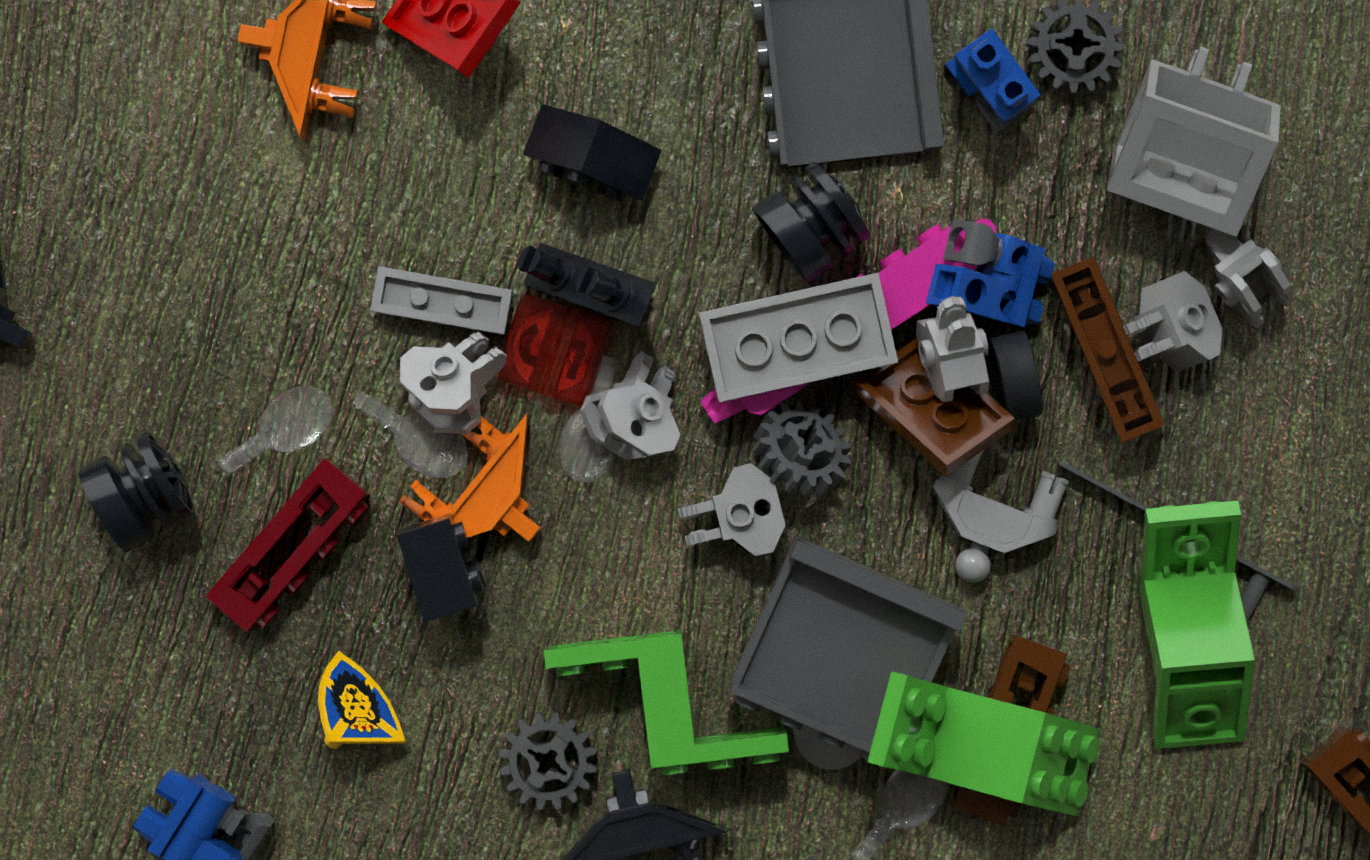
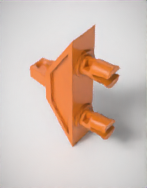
[237,0,377,141]
[399,413,541,542]

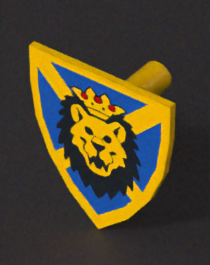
[318,651,406,749]

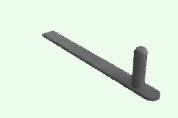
[1057,460,1298,623]

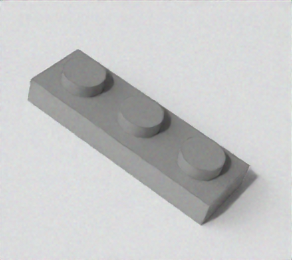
[370,266,513,335]

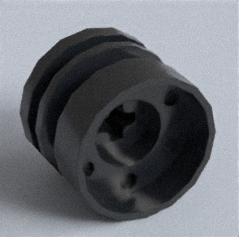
[752,161,871,284]
[79,432,196,552]

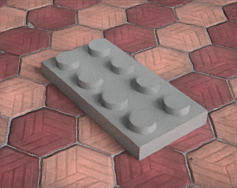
[699,273,898,403]

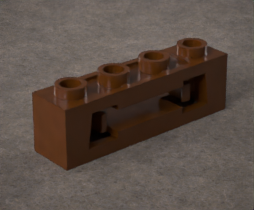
[1051,256,1165,443]
[950,633,1070,826]
[1300,726,1370,839]

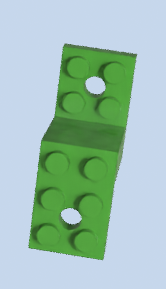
[1139,500,1255,749]
[544,630,789,775]
[868,671,1100,816]

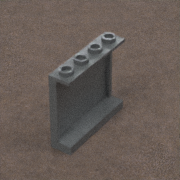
[752,0,944,169]
[728,535,967,760]

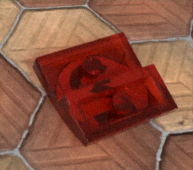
[494,293,613,407]

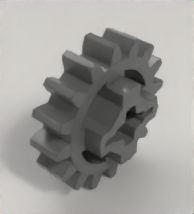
[1025,0,1126,95]
[752,401,852,497]
[499,711,597,810]

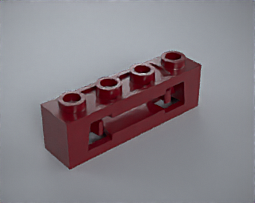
[205,458,370,632]

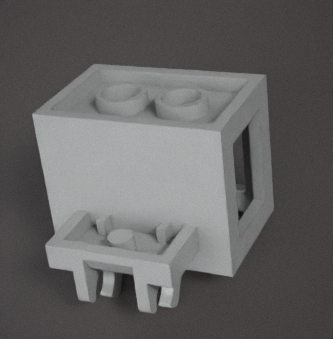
[1107,46,1281,237]

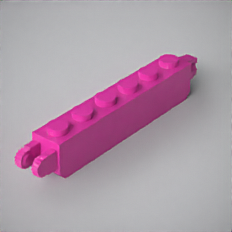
[700,218,997,423]

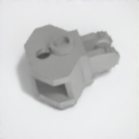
[1205,228,1293,328]
[1123,271,1223,372]
[916,296,989,402]
[400,331,507,434]
[580,351,681,460]
[678,463,786,556]

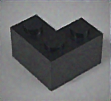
[523,104,662,203]
[396,513,485,623]

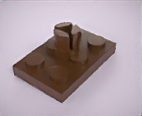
[853,338,1015,476]

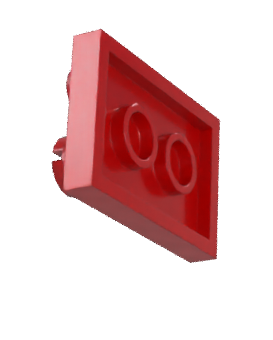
[381,0,521,78]

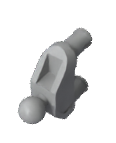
[933,450,1070,584]

